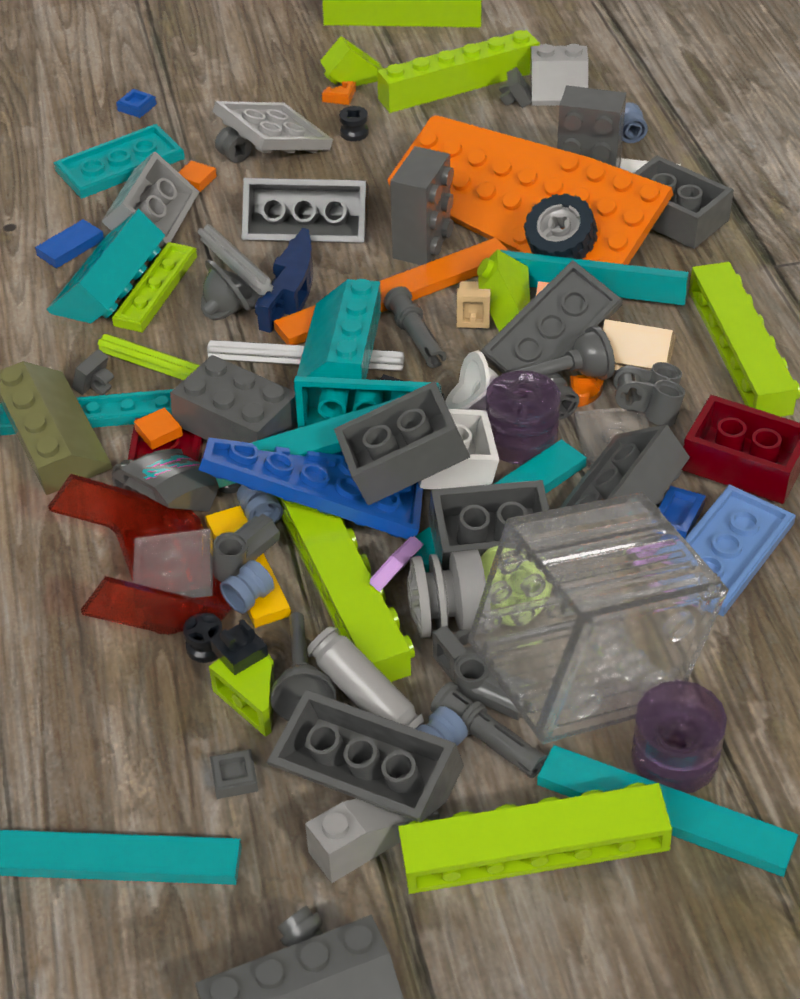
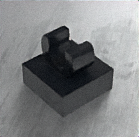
[211,619,268,675]

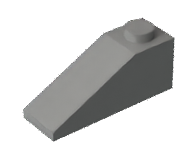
[305,798,440,883]

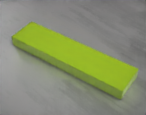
[112,242,197,333]

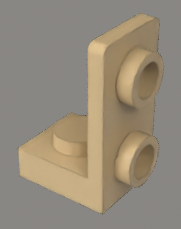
[457,281,491,329]

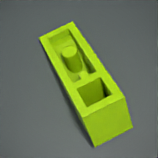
[477,249,530,332]

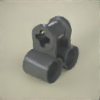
[613,362,685,426]

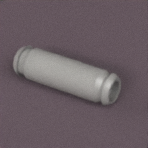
[307,626,424,729]

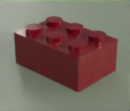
[681,395,800,504]

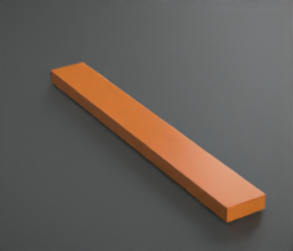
[274,237,509,345]

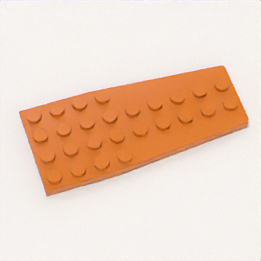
[388,115,673,265]

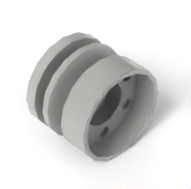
[407,549,489,638]

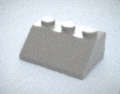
[101,151,199,248]

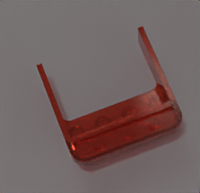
[48,474,232,635]

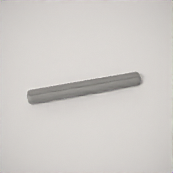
[198,224,273,296]

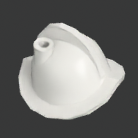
[445,350,509,417]

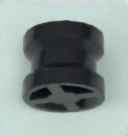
[339,106,369,141]
[183,613,223,663]

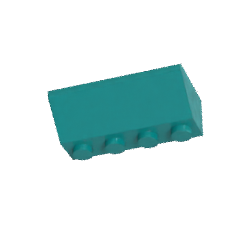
[46,209,166,323]
[294,279,381,391]
[294,376,441,428]

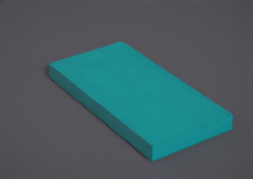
[53,124,185,199]

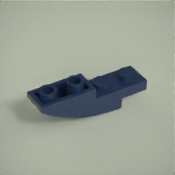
[255,228,313,333]

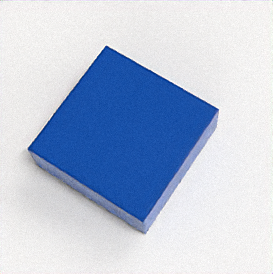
[116,89,157,118]

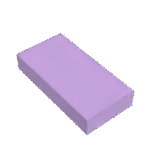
[370,536,424,592]

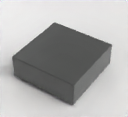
[210,749,258,799]

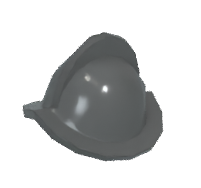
[201,259,261,320]

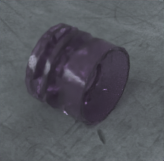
[486,370,561,465]
[631,680,727,793]

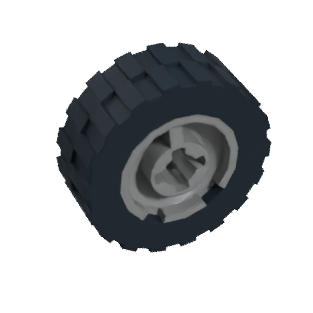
[524,193,598,259]

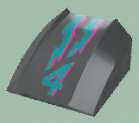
[112,449,219,512]

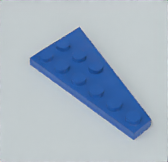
[199,437,423,540]

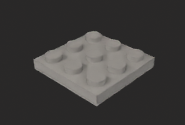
[213,101,333,153]

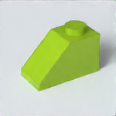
[320,36,383,86]
[209,654,275,737]

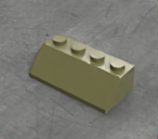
[0,361,113,495]

